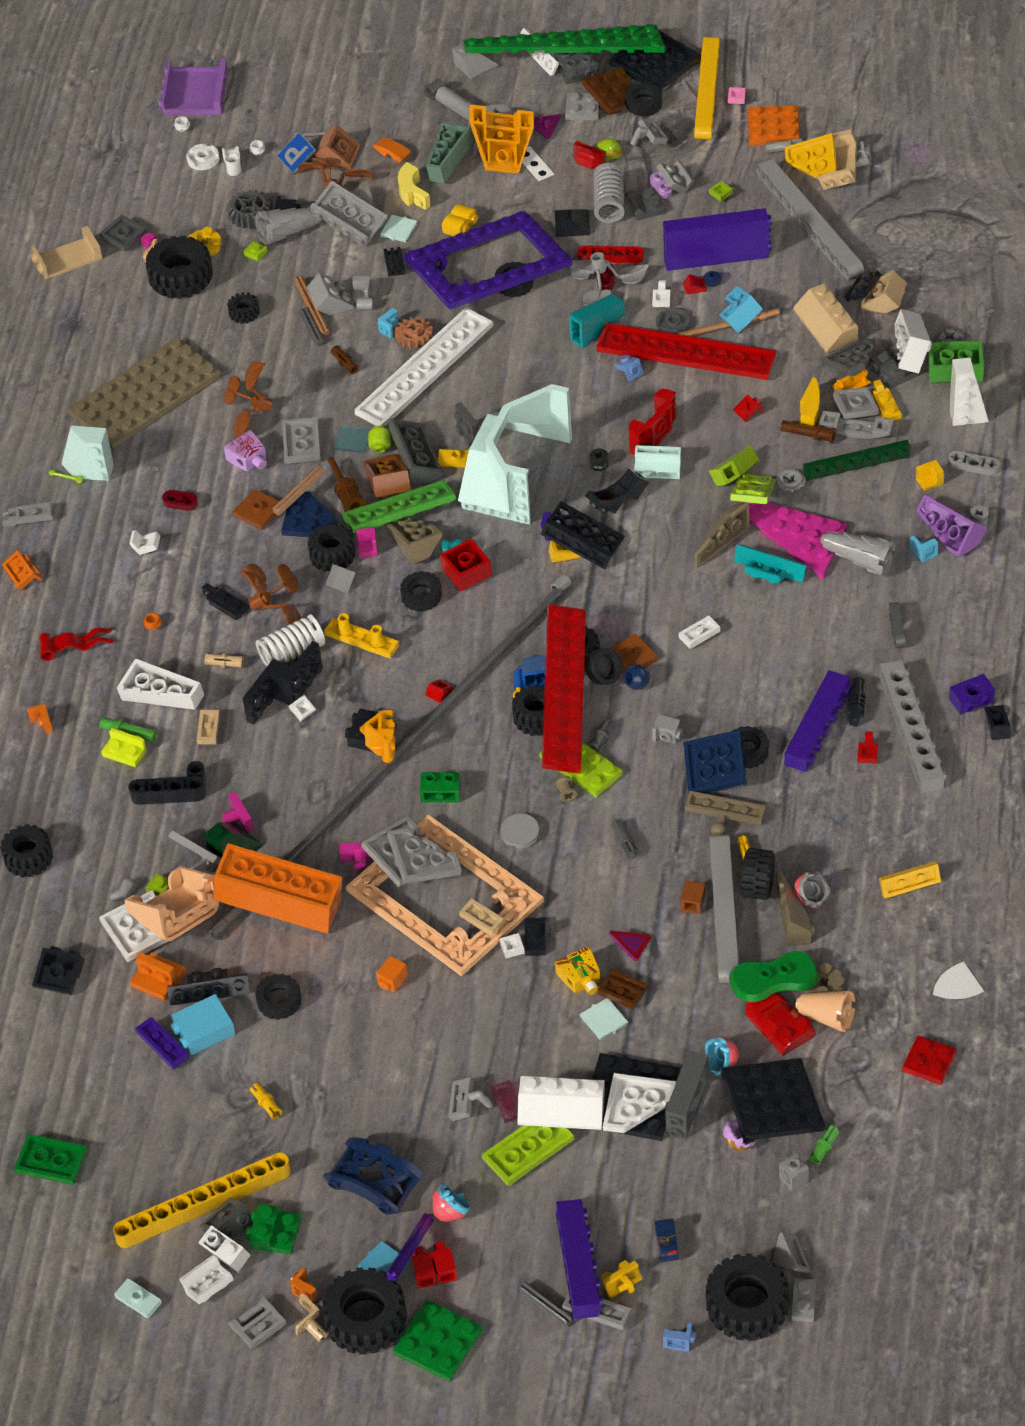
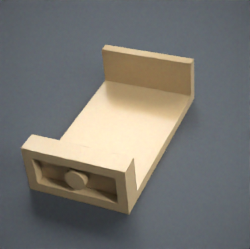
[818,129,857,190]
[30,226,102,279]

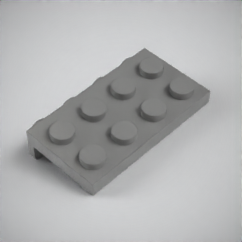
[310,181,388,246]

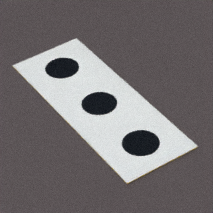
[522,146,555,182]

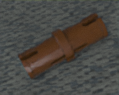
[331,345,359,374]

